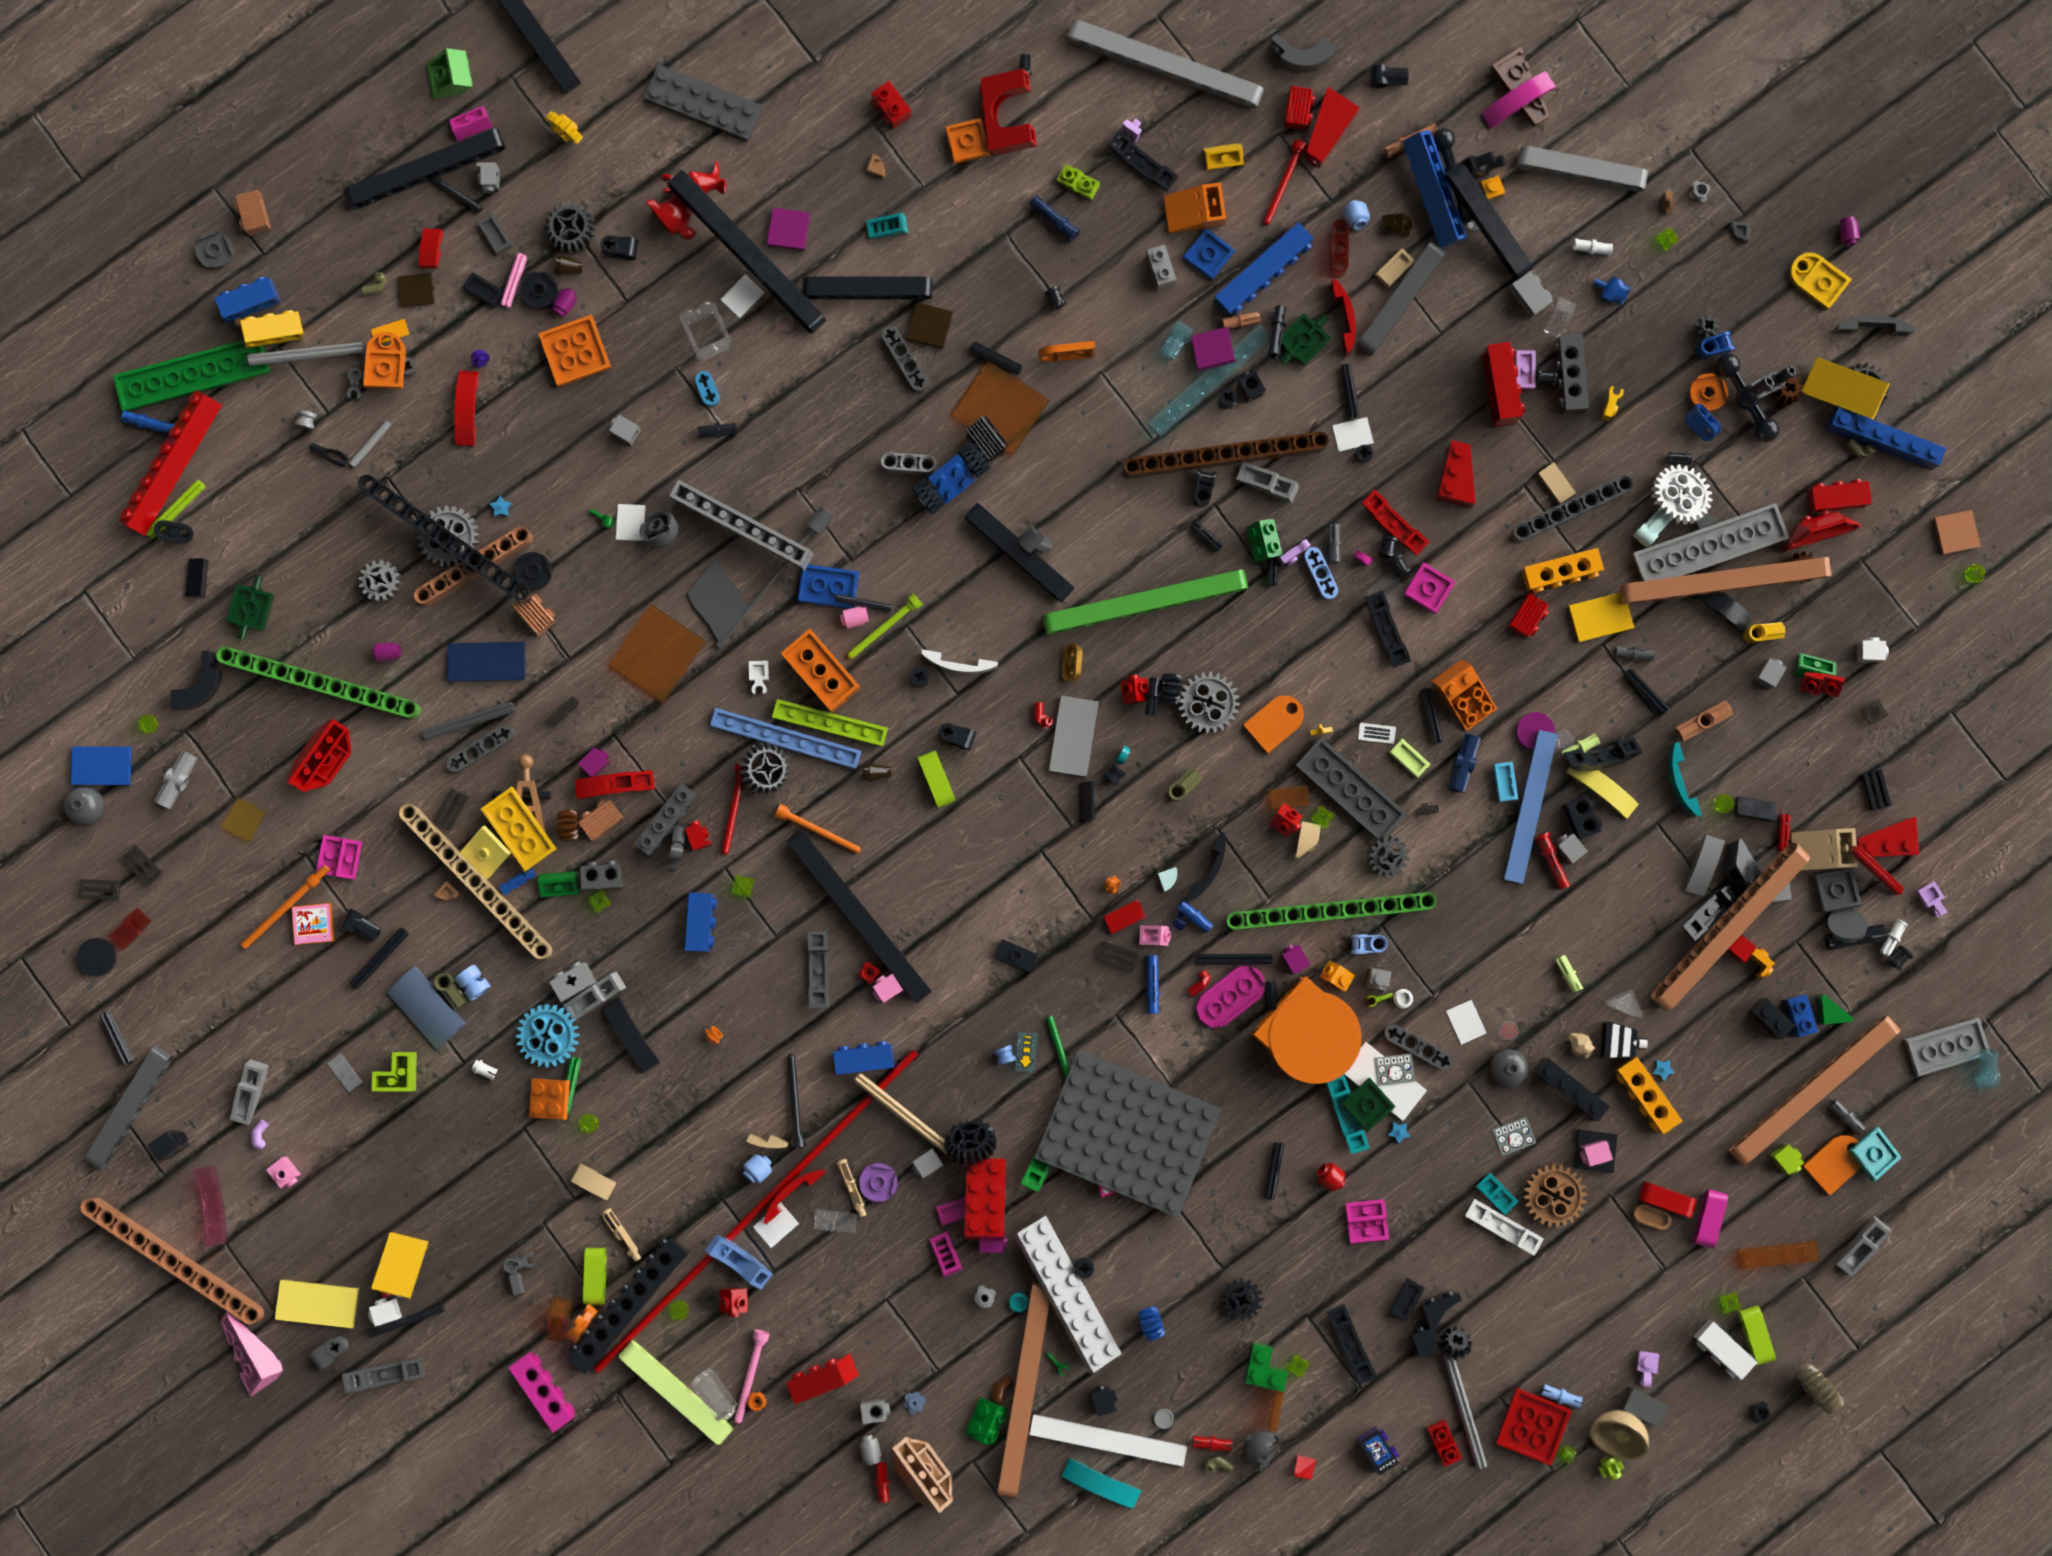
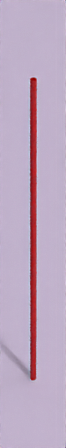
[594,1050,918,1373]

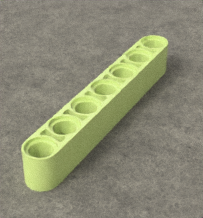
[619,1340,733,1445]

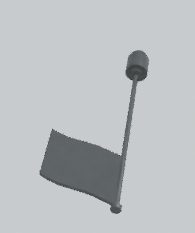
[688,507,833,649]

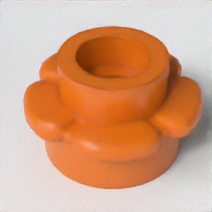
[1104,876,1121,894]
[705,1026,723,1044]
[747,1392,767,1411]

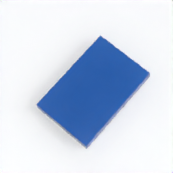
[797,564,860,609]
[71,747,132,785]

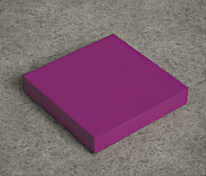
[767,207,811,251]
[1191,327,1236,371]

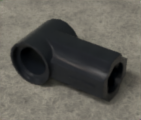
[1371,64,1409,88]
[340,908,382,943]

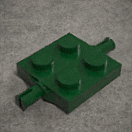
[1280,312,1331,366]
[226,576,275,640]

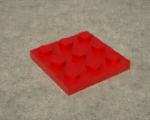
[1495,1387,1572,1466]

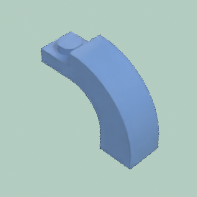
[705,1235,773,1289]

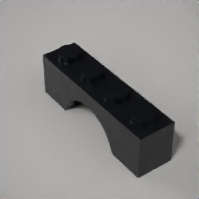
[1532,1058,1610,1122]

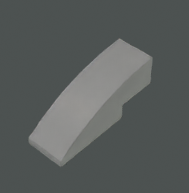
[1236,462,1299,503]
[1684,835,1725,897]
[563,972,626,1020]
[230,1060,269,1125]
[1836,1216,1891,1277]

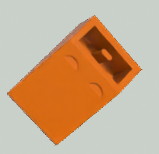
[1164,182,1226,233]
[1431,659,1497,731]

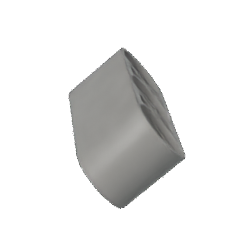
[881,452,937,476]

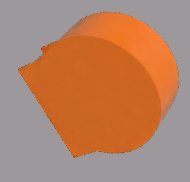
[1250,976,1361,1084]

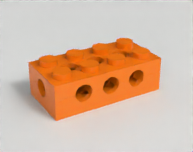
[781,628,861,713]

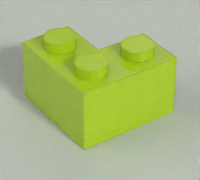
[372,1052,417,1091]

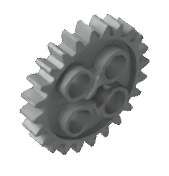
[417,506,480,568]
[1178,672,1240,734]

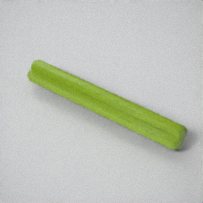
[147,480,205,539]

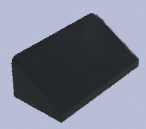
[185,558,209,598]
[1079,781,1095,821]
[1734,796,1776,822]

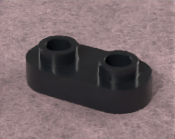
[154,520,194,543]

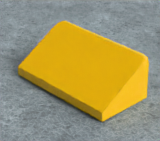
[1204,143,1244,170]

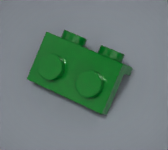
[1246,519,1283,564]
[965,1397,1007,1445]

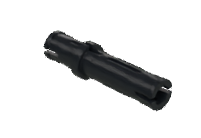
[1267,305,1287,359]

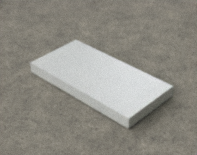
[1344,1042,1427,1121]

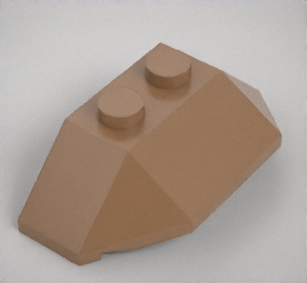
[891,1437,953,1514]

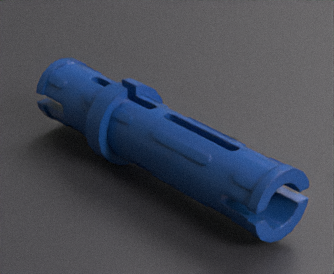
[121,410,175,434]
[1145,955,1161,1014]

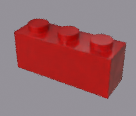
[1807,479,1872,513]

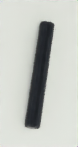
[350,927,409,989]
[1196,954,1273,965]

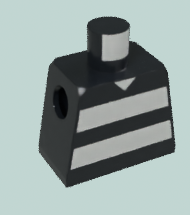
[1600,1021,1648,1059]

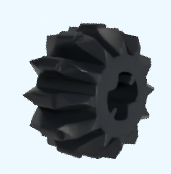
[1159,673,1182,705]
[1438,1326,1473,1361]

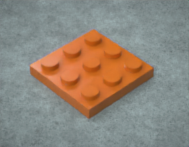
[538,314,611,387]

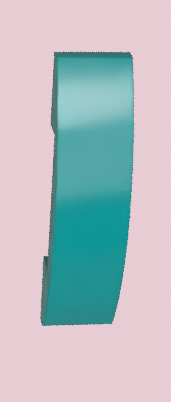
[1668,742,1702,818]
[1326,1074,1370,1154]
[1062,1458,1141,1509]

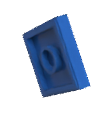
[1183,228,1236,281]

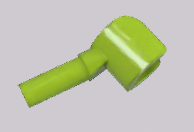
[1367,993,1393,1007]

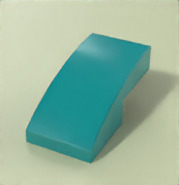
[1476,1173,1519,1215]

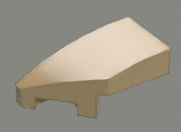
[1295,821,1321,860]

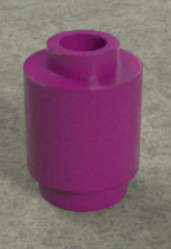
[1838,217,1860,246]
[552,288,578,317]
[372,642,402,662]

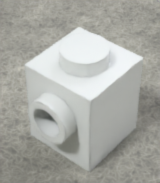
[1857,637,1889,663]
[368,1298,402,1326]

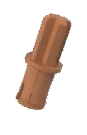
[1222,312,1260,329]

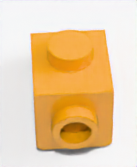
[1750,948,1775,978]
[1320,961,1355,992]

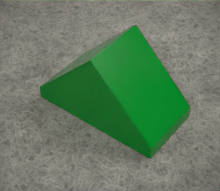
[1816,994,1854,1024]

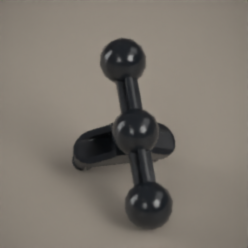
[1433,128,1506,224]
[1716,353,1796,442]

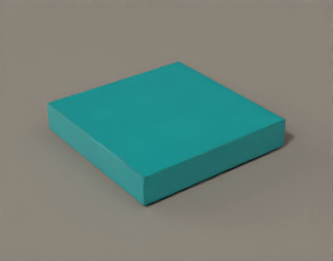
[1849,1127,1902,1182]

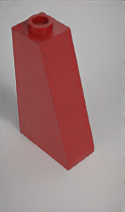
[1305,87,1360,168]

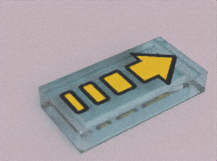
[1015,1032,1038,1072]

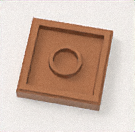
[1933,510,1981,555]

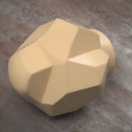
[1568,1033,1596,1059]

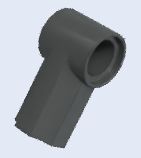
[1019,527,1053,554]

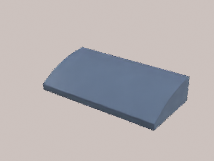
[387,966,467,1050]

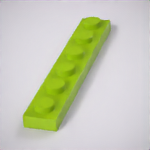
[772,699,888,747]

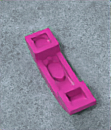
[1481,71,1556,129]

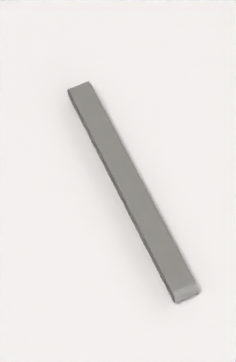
[1066,20,1264,108]

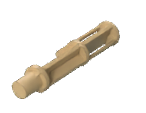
[836,1159,867,1218]
[601,1208,641,1262]

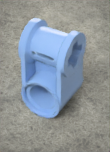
[1350,934,1388,954]

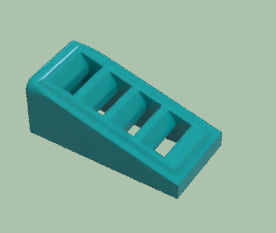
[866,213,908,239]

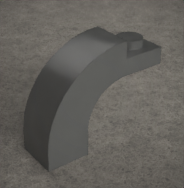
[1270,33,1338,72]

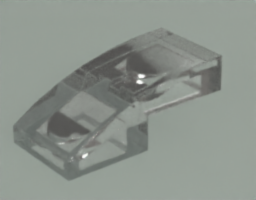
[814,1209,858,1234]

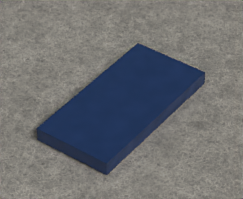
[448,642,526,682]

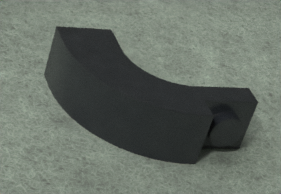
[171,651,223,711]

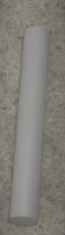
[349,420,392,467]

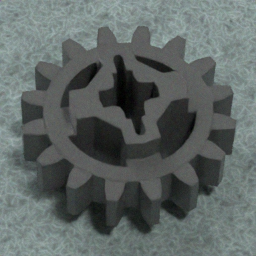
[1367,835,1410,877]

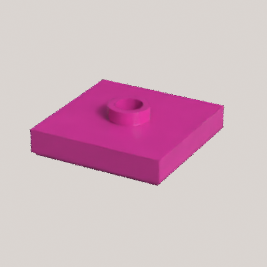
[1403,562,1455,615]

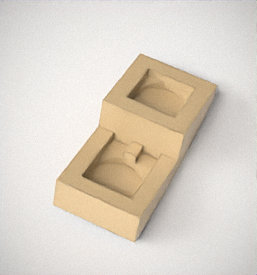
[746,1134,789,1148]
[571,1163,616,1200]

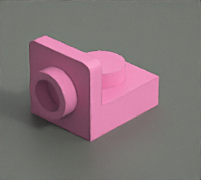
[1139,925,1171,946]

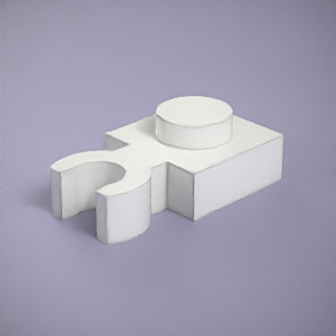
[749,661,769,694]

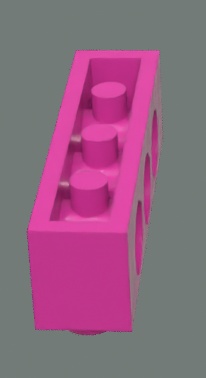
[509,1351,575,1432]

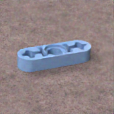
[1304,547,1338,600]

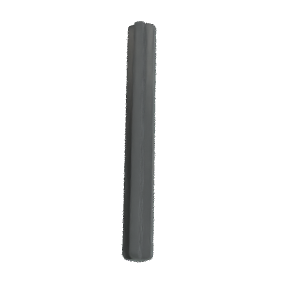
[422,702,515,740]

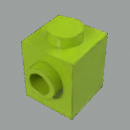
[1769,1143,1804,1175]

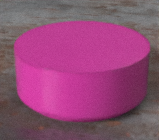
[1353,550,1372,566]

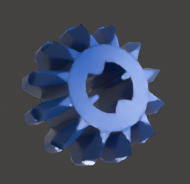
[1138,1306,1165,1341]

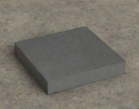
[1813,868,1862,913]

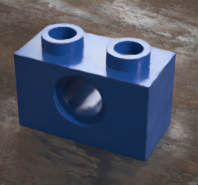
[1782,994,1818,1037]

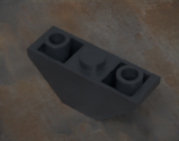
[1724,838,1762,891]

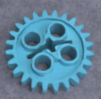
[516,1004,580,1067]

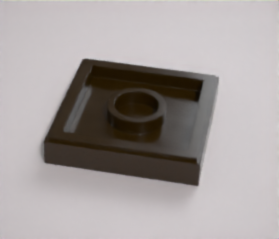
[907,302,953,349]

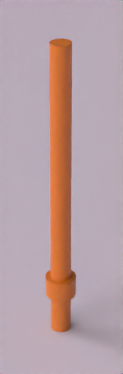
[241,865,330,949]

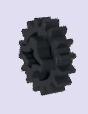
[1221,1277,1264,1321]

